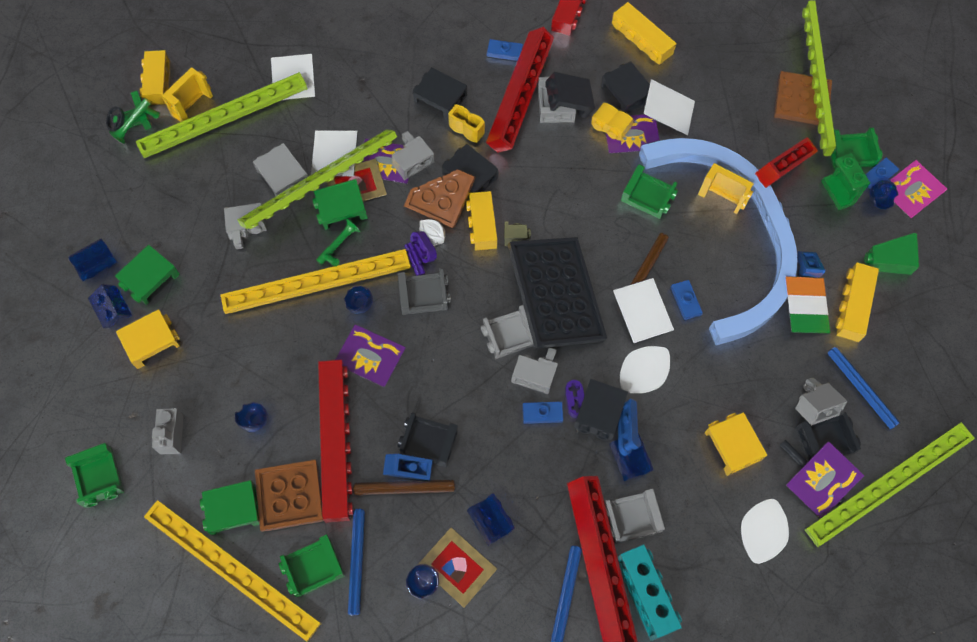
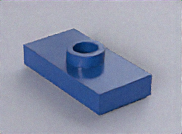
[487,39,523,61]
[865,157,899,192]
[670,280,703,320]
[522,402,563,424]

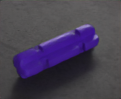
[404,242,425,276]

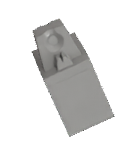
[392,131,434,180]
[224,203,267,249]
[511,348,558,394]
[796,377,847,425]
[152,408,184,454]

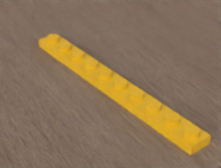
[220,249,410,314]
[144,500,321,642]

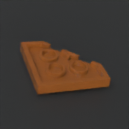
[404,169,476,228]

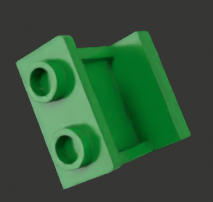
[830,127,883,170]
[821,153,870,210]
[621,164,678,219]
[312,179,368,230]
[115,245,180,305]
[65,443,124,508]
[200,480,260,536]
[278,534,345,598]

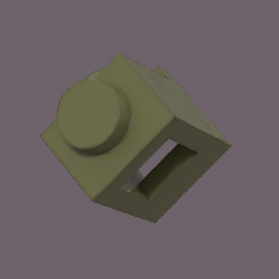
[504,221,531,246]

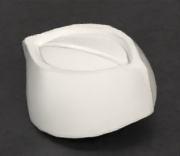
[419,219,446,246]

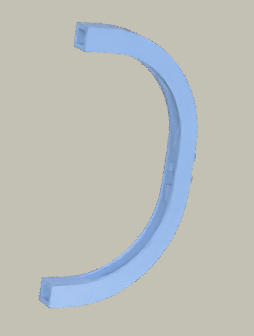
[639,138,797,345]

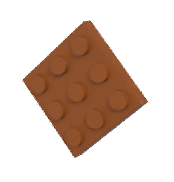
[774,71,832,125]
[255,460,324,532]

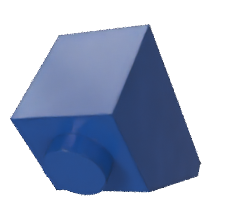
[383,454,433,480]

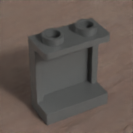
[398,269,451,315]

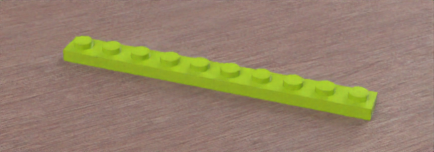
[802,1,836,156]
[136,72,308,158]
[237,129,397,229]
[805,422,975,547]

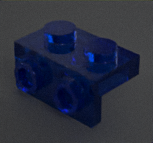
[68,239,117,281]
[88,284,132,329]
[609,433,653,481]
[467,493,515,546]

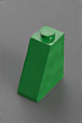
[864,233,919,275]

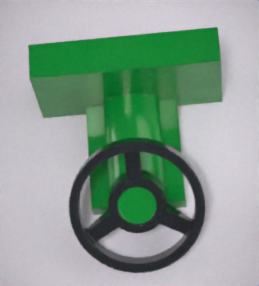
[106,91,152,131]

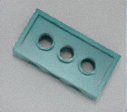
[618,545,682,641]

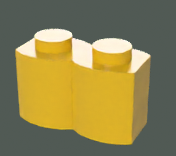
[591,103,633,141]
[448,105,485,143]

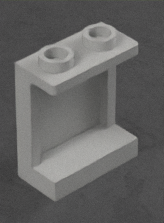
[538,76,576,123]
[253,143,308,196]
[481,305,534,359]
[604,489,665,544]

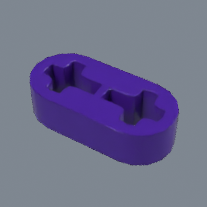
[410,231,437,263]
[565,380,584,418]

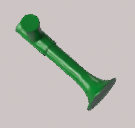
[109,98,160,144]
[316,219,360,267]

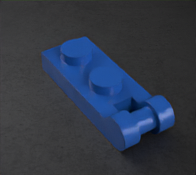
[618,399,641,456]

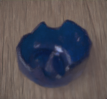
[869,180,898,210]
[344,286,373,314]
[235,402,268,432]
[406,564,440,599]

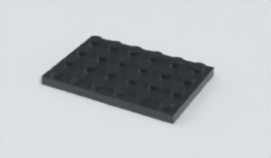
[507,237,607,349]

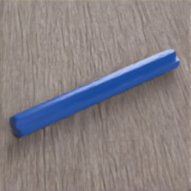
[828,347,900,429]
[348,509,365,615]
[551,546,582,642]

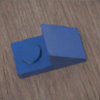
[797,251,825,278]

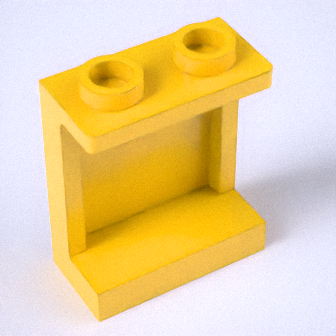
[162,67,213,122]
[698,163,754,214]
[116,309,180,369]
[705,412,767,476]

